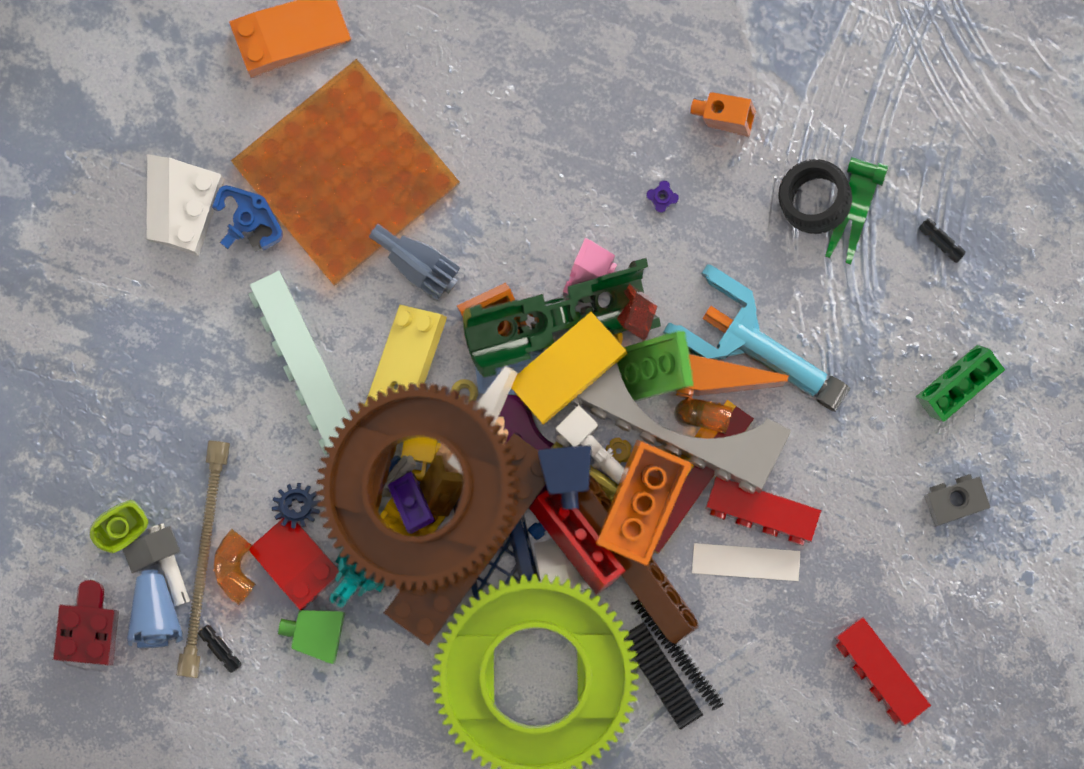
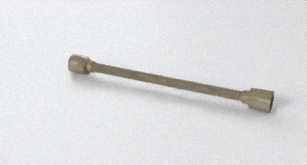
[176,440,230,678]

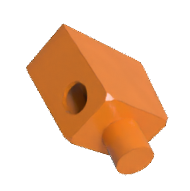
[690,92,756,137]

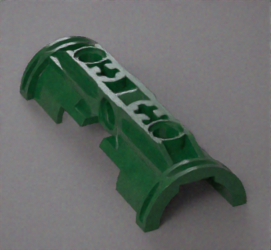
[463,258,661,377]

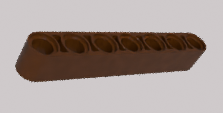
[577,474,699,644]

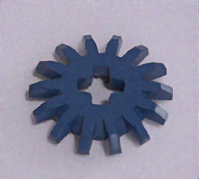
[272,483,321,529]

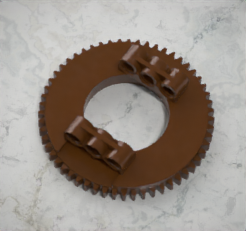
[316,383,519,591]

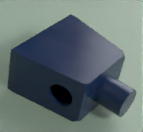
[538,445,591,509]

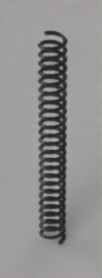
[631,599,724,711]

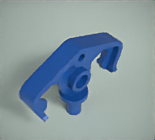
[212,185,283,251]

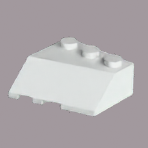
[147,154,224,256]

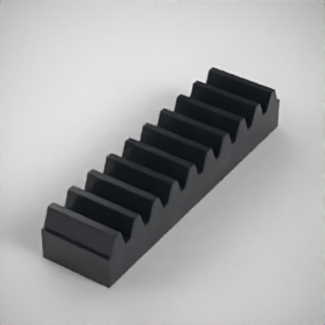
[624,622,703,730]

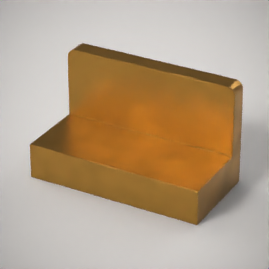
[419,455,464,517]

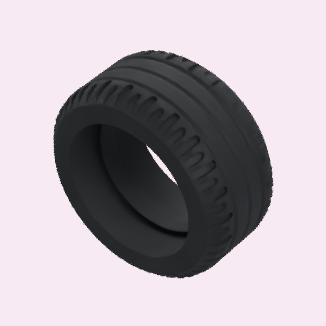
[778,159,852,234]

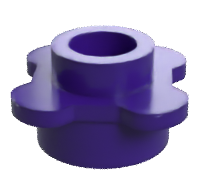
[646,180,679,213]

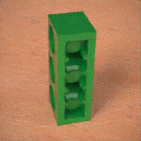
[916,345,1005,422]

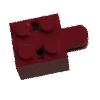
[53,580,119,666]

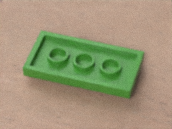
[617,331,694,402]

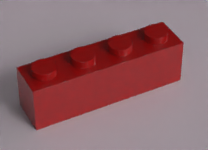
[705,476,822,546]
[529,490,625,595]
[834,617,931,726]

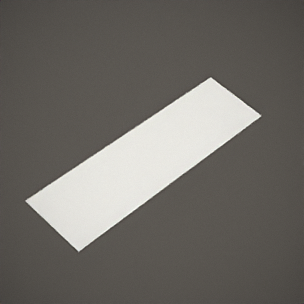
[692,543,801,581]

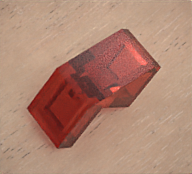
[617,284,657,341]

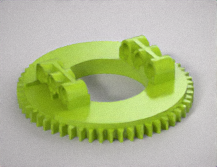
[432,574,639,769]

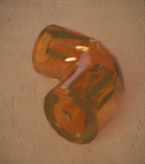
[674,398,733,434]
[213,528,256,606]

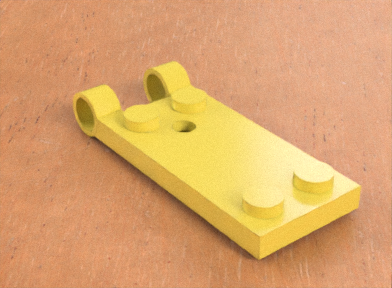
[359,304,447,412]

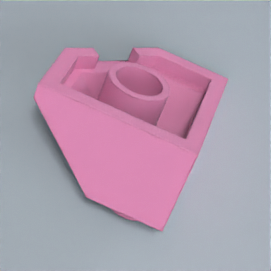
[563,238,617,296]

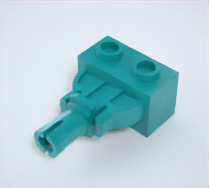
[329,548,385,607]

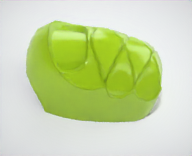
[89,500,148,553]

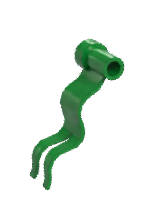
[825,157,889,265]

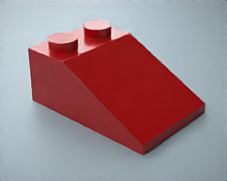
[248,518,339,610]

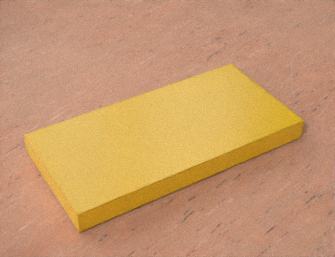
[511,312,628,425]

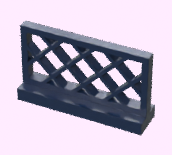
[453,505,540,600]

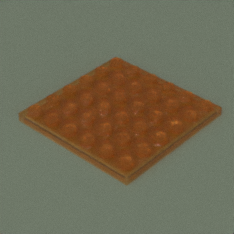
[231,59,460,286]

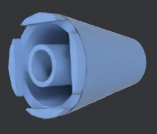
[127,570,183,648]

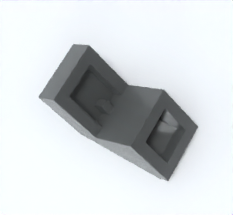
[123,526,181,574]

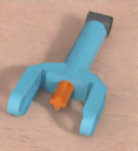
[663,264,850,412]

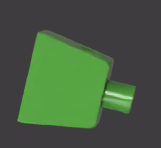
[278,610,345,664]

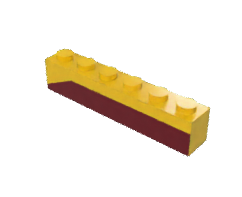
[654,400,754,554]

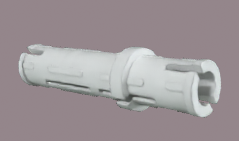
[147,523,190,607]

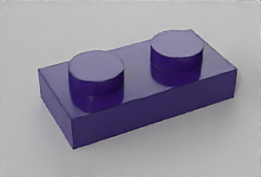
[387,472,435,534]

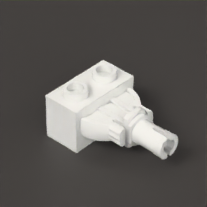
[555,405,624,484]

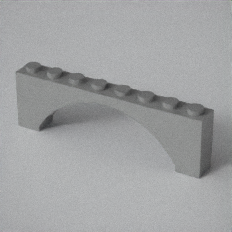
[570,363,791,494]

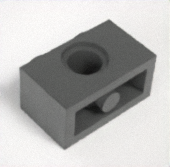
[924,474,991,527]

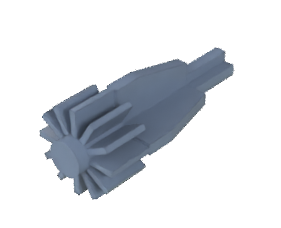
[369,224,461,300]

